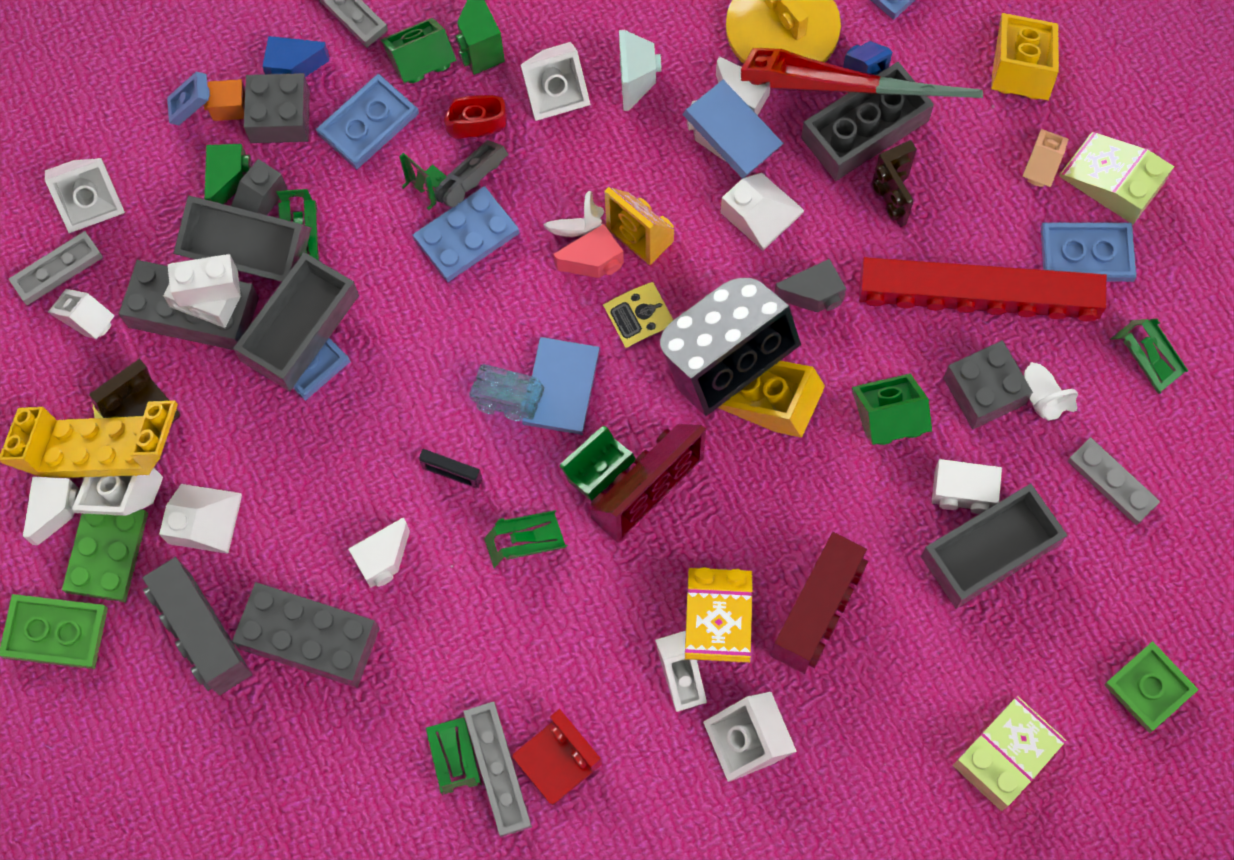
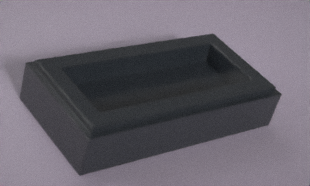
[419,449,483,489]

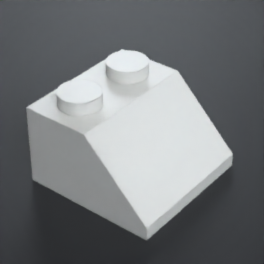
[703,692,797,782]

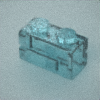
[469,364,544,422]

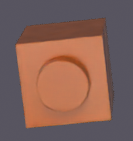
[203,79,245,121]

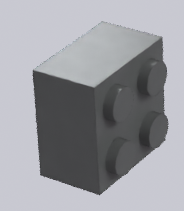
[244,73,310,143]
[943,340,1033,430]

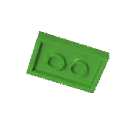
[62,509,148,603]
[0,594,108,669]

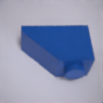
[262,36,330,77]
[843,41,893,75]

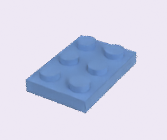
[412,186,520,283]

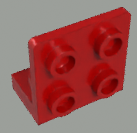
[512,708,602,805]

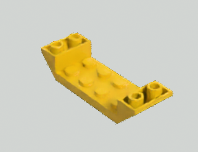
[0,400,178,478]

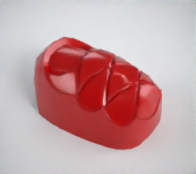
[444,95,507,140]

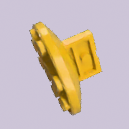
[726,0,841,64]

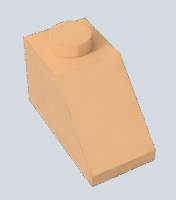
[1022,129,1069,187]

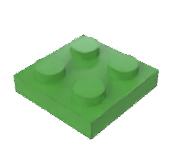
[1104,641,1199,734]

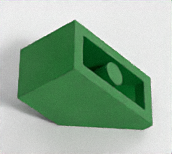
[204,144,252,204]

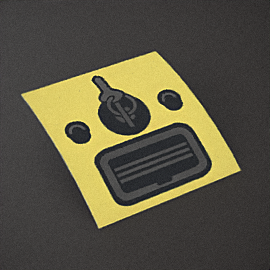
[603,282,673,348]

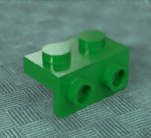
[560,426,636,501]

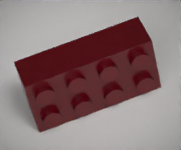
[771,532,869,674]

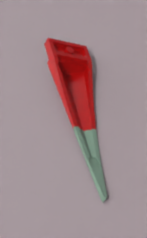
[741,48,983,98]

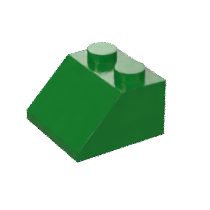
[455,0,505,75]
[380,18,457,83]
[852,373,932,445]

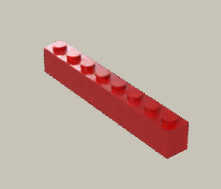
[859,257,1107,322]

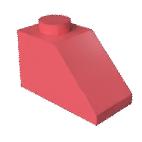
[553,224,624,278]

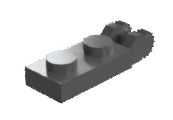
[434,140,508,207]

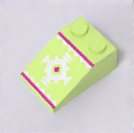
[1059,132,1174,225]
[953,696,1067,811]

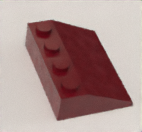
[590,424,706,543]

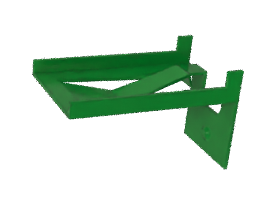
[399,153,446,211]
[276,189,319,261]
[1110,318,1188,394]
[484,510,568,568]
[426,717,482,796]

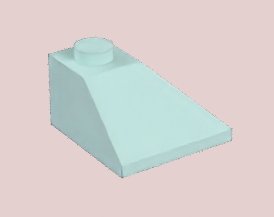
[619,30,661,111]

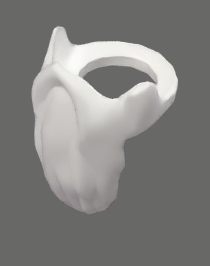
[543,191,604,237]
[1024,362,1078,421]

